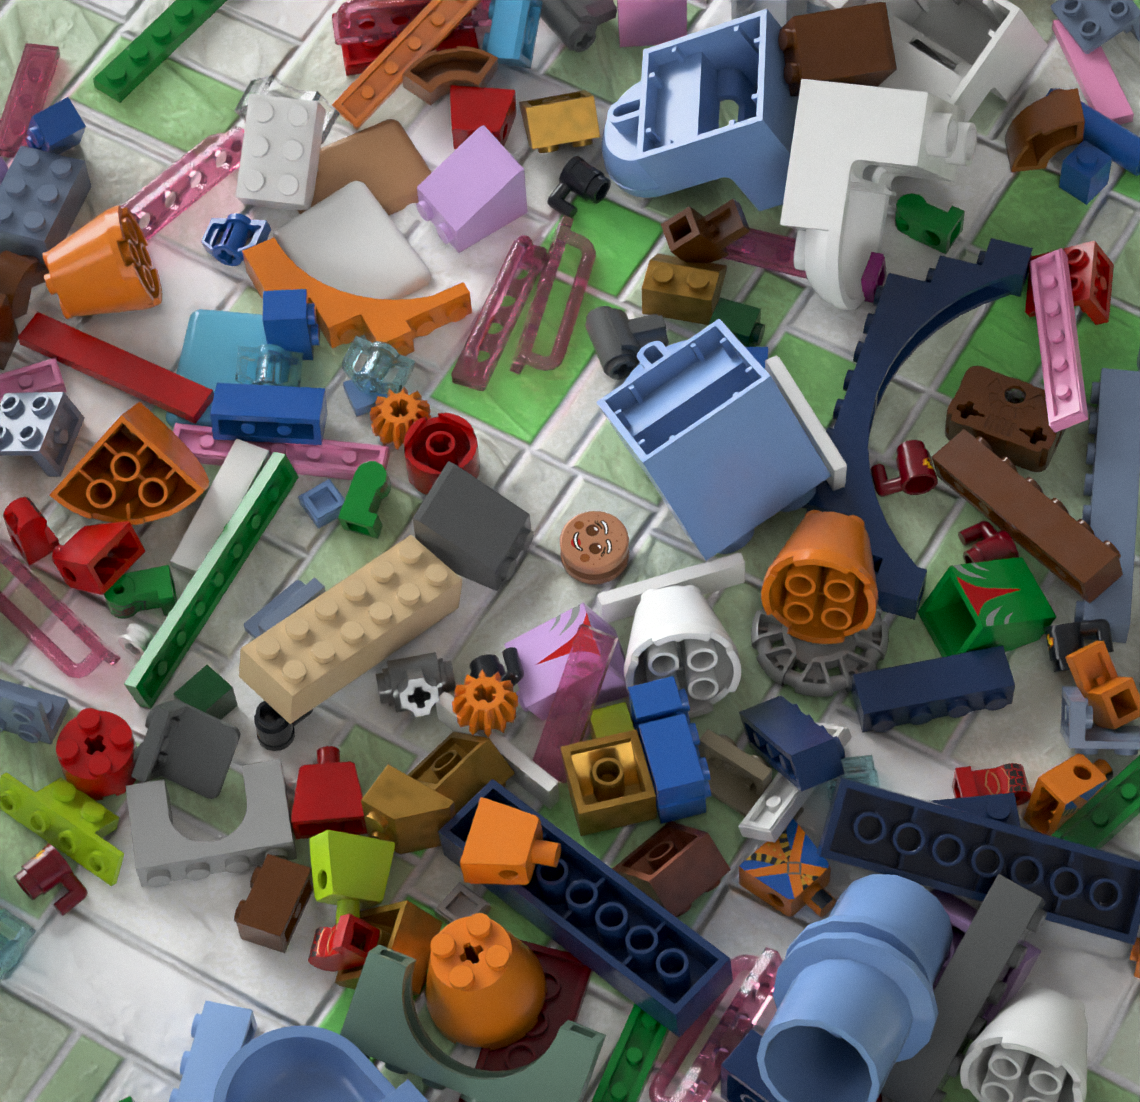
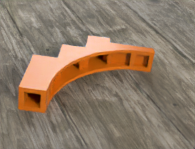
[242,237,472,365]

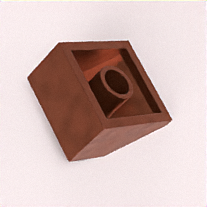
[612,821,731,917]

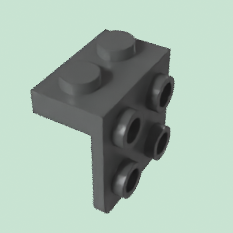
[131,699,241,799]

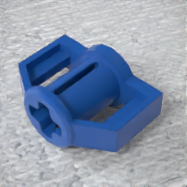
[201,213,272,266]

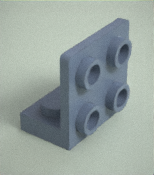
[1051,0,1140,54]
[0,392,85,477]
[0,679,70,745]
[1060,686,1140,756]

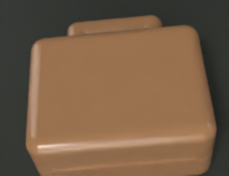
[297,119,432,215]

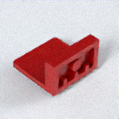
[1025,240,1114,325]

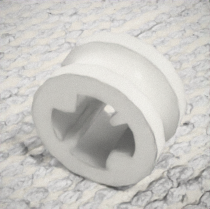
[118,623,154,659]

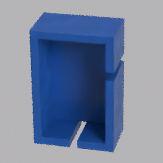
[628,676,711,824]

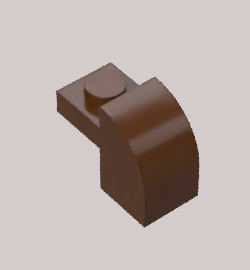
[661,199,750,263]
[0,250,49,319]

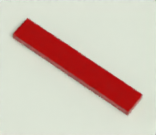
[17,311,214,424]

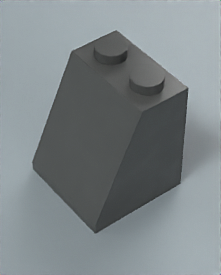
[413,461,534,591]

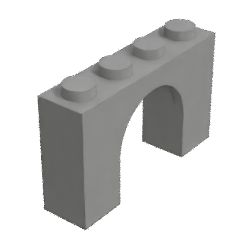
[126,759,297,887]

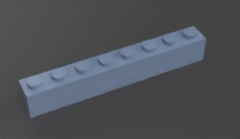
[1074,368,1140,643]

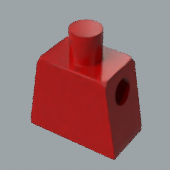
[450,85,517,149]
[52,521,146,595]
[291,746,368,839]

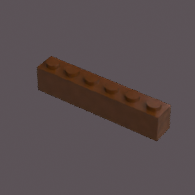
[932,429,1123,604]

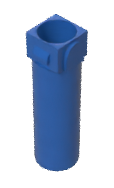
[1046,88,1140,176]

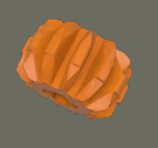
[370,387,431,450]
[452,669,518,738]

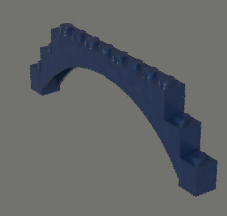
[801,238,1033,620]

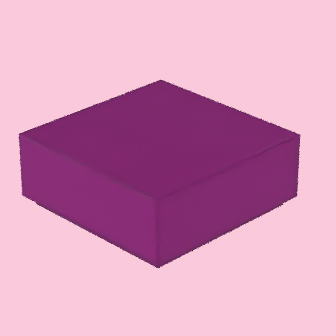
[861,252,887,303]

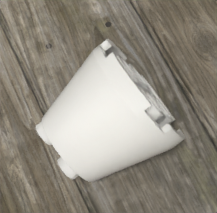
[624,585,741,718]
[960,983,1088,1102]

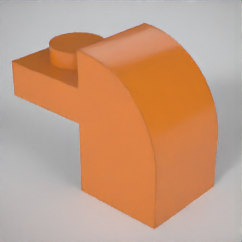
[1065,641,1140,730]

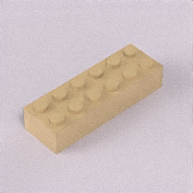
[239,535,463,724]

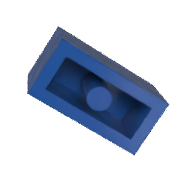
[25,97,86,155]
[262,289,320,361]

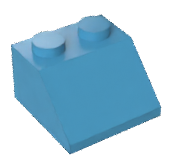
[482,0,543,69]

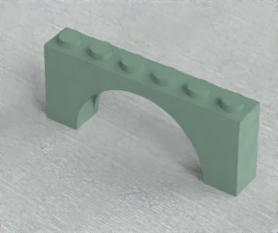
[340,945,606,1102]

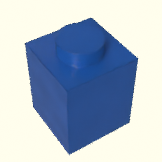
[1059,140,1112,205]

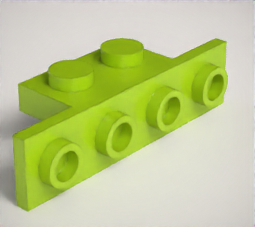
[0,772,124,886]

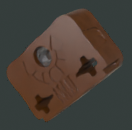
[945,366,1066,472]

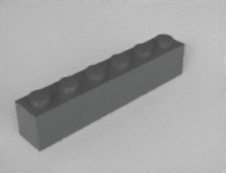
[881,874,1047,1102]

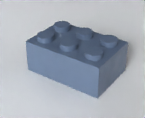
[0,145,92,265]

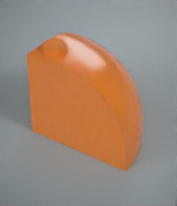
[49,401,209,525]

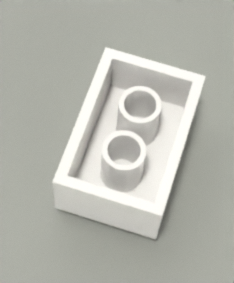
[235,94,326,210]

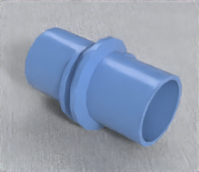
[756,874,953,1102]

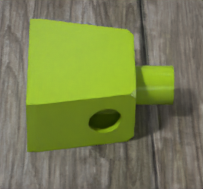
[309,830,395,925]

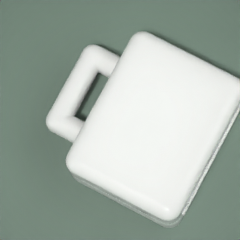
[273,181,431,300]

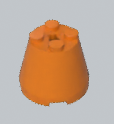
[43,205,162,320]
[761,510,878,644]
[425,913,547,1050]

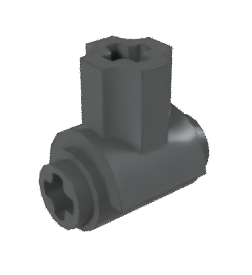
[540,0,617,52]
[585,306,669,380]
[375,652,456,717]

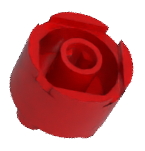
[404,413,480,495]
[56,708,137,801]

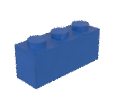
[210,383,328,445]

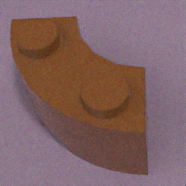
[402,46,498,105]
[1005,88,1085,172]

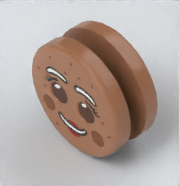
[560,511,629,584]

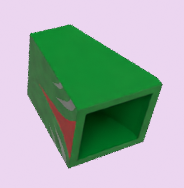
[918,557,1056,657]

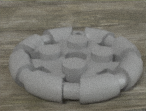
[751,604,889,697]

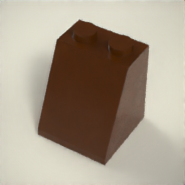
[778,2,897,96]

